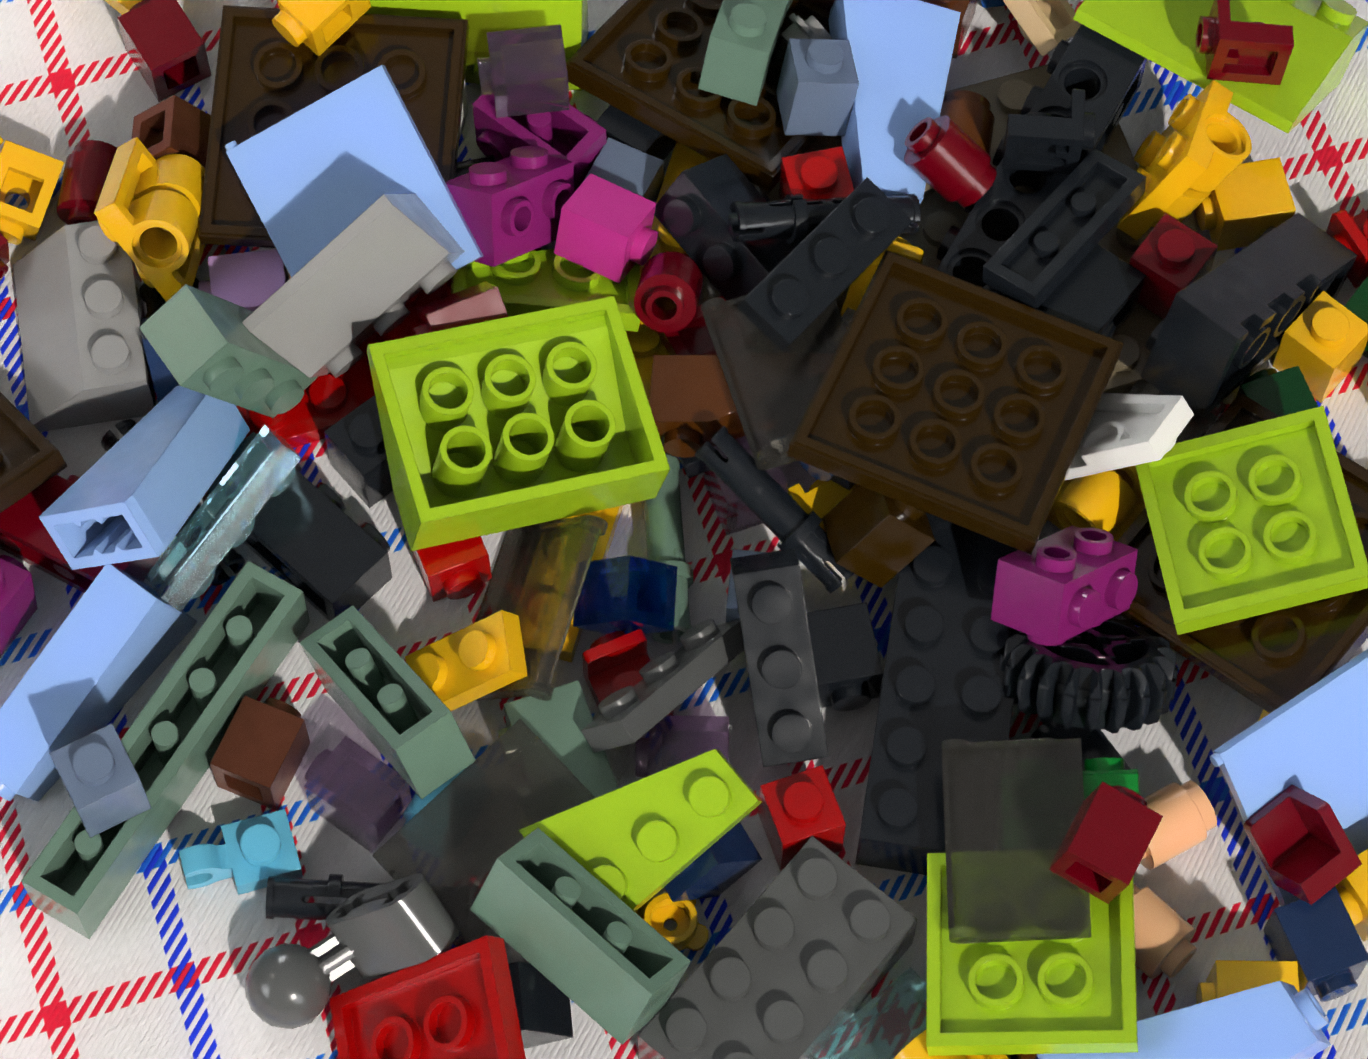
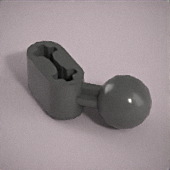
[245,873,460,1029]

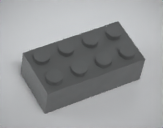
[638,836,918,1059]

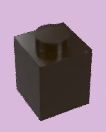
[822,485,935,588]

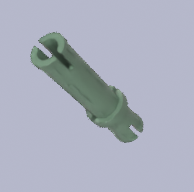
[642,455,693,644]

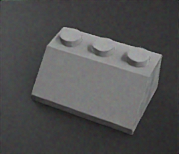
[242,194,465,378]
[13,221,156,432]

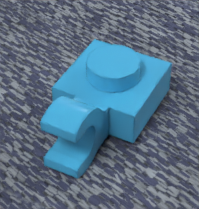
[179,809,303,895]

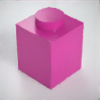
[554,173,658,284]

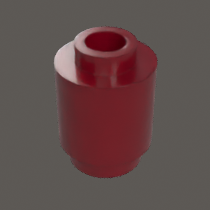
[904,115,997,207]
[56,140,117,225]
[634,252,703,333]

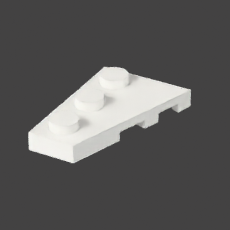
[1065,393,1194,480]

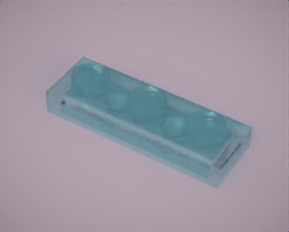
[145,425,301,612]

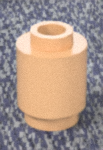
[1140,780,1217,870]
[1134,884,1197,979]

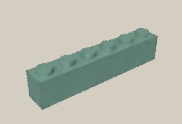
[21,561,310,939]

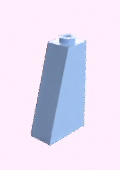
[828,0,961,204]
[39,385,250,570]
[0,564,197,802]
[1037,980,1331,1059]

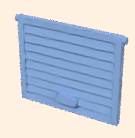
[225,65,483,277]
[1210,649,1368,906]

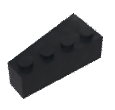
[1140,213,1358,421]

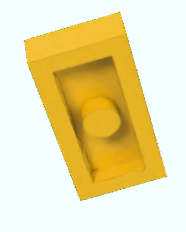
[405,610,528,711]

